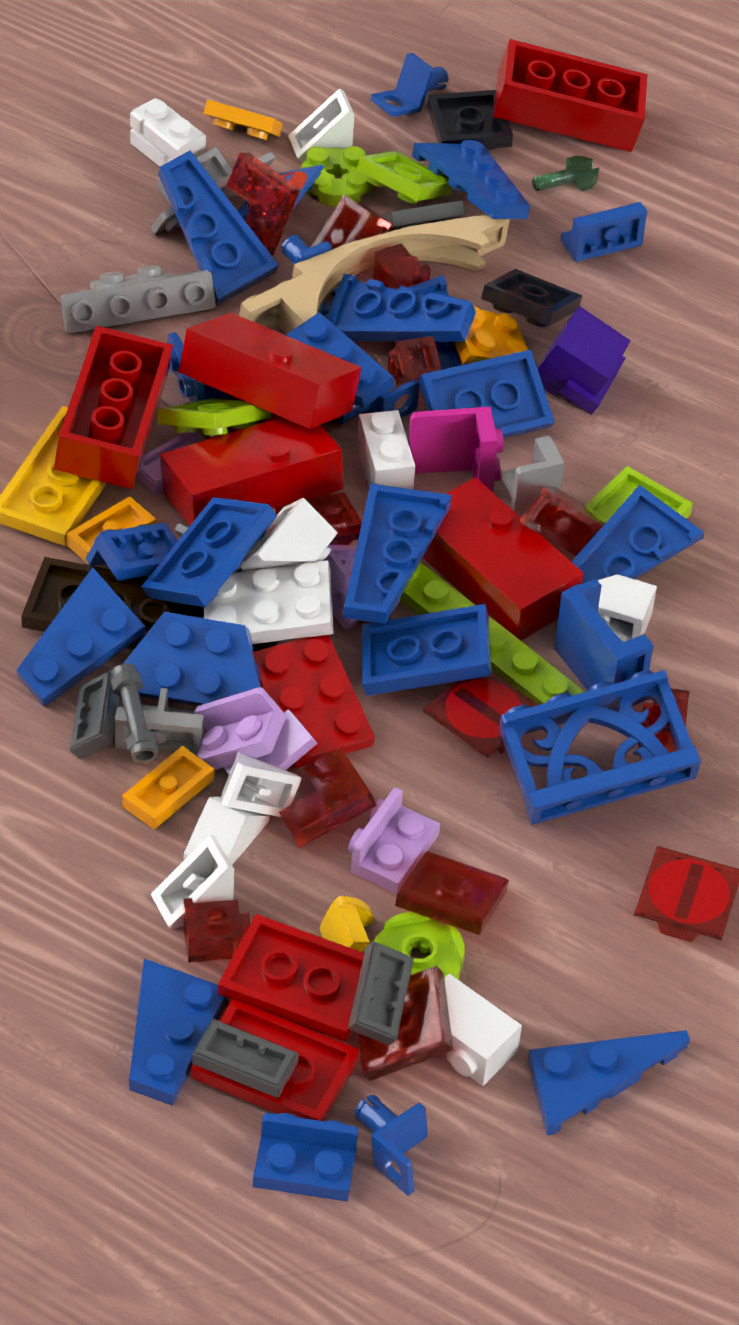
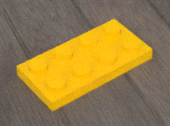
[0,406,107,546]

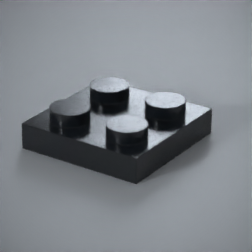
[427,90,513,149]
[481,269,582,327]

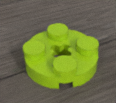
[301,146,373,207]
[374,911,465,997]

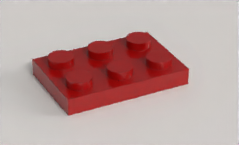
[253,634,375,769]
[218,914,364,1042]
[191,998,360,1122]

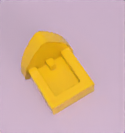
[319,896,375,952]

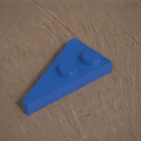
[527,1030,690,1135]

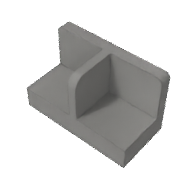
[503,435,565,526]
[115,688,205,756]

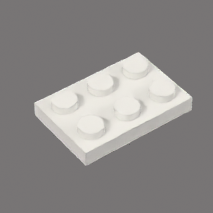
[204,560,333,644]

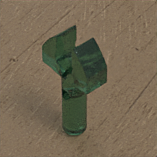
[532,155,599,191]

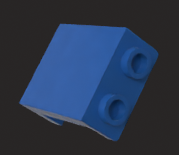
[554,579,654,712]

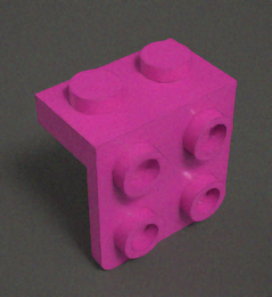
[408,407,503,492]

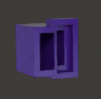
[537,306,631,415]

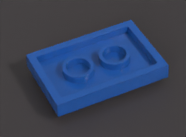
[418,350,555,438]
[141,497,277,607]
[362,604,492,696]

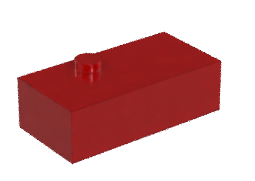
[493,39,648,152]
[178,312,362,429]
[54,325,173,489]
[160,417,344,527]
[423,477,584,641]

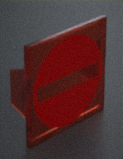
[423,672,538,758]
[634,846,739,942]

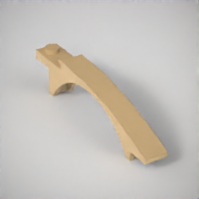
[239,215,510,334]

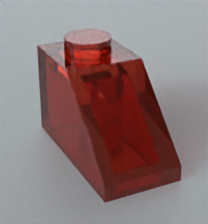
[311,195,391,249]
[520,487,603,556]

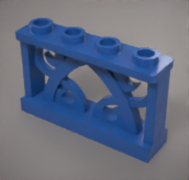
[499,670,701,825]

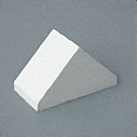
[288,88,354,162]
[221,752,302,818]
[184,796,270,865]
[151,835,234,929]

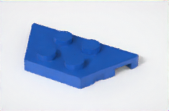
[123,612,261,706]

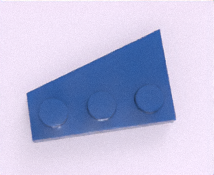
[286,312,394,408]
[572,485,704,584]
[16,568,146,707]
[129,959,228,1106]

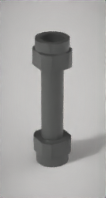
[111,663,158,764]

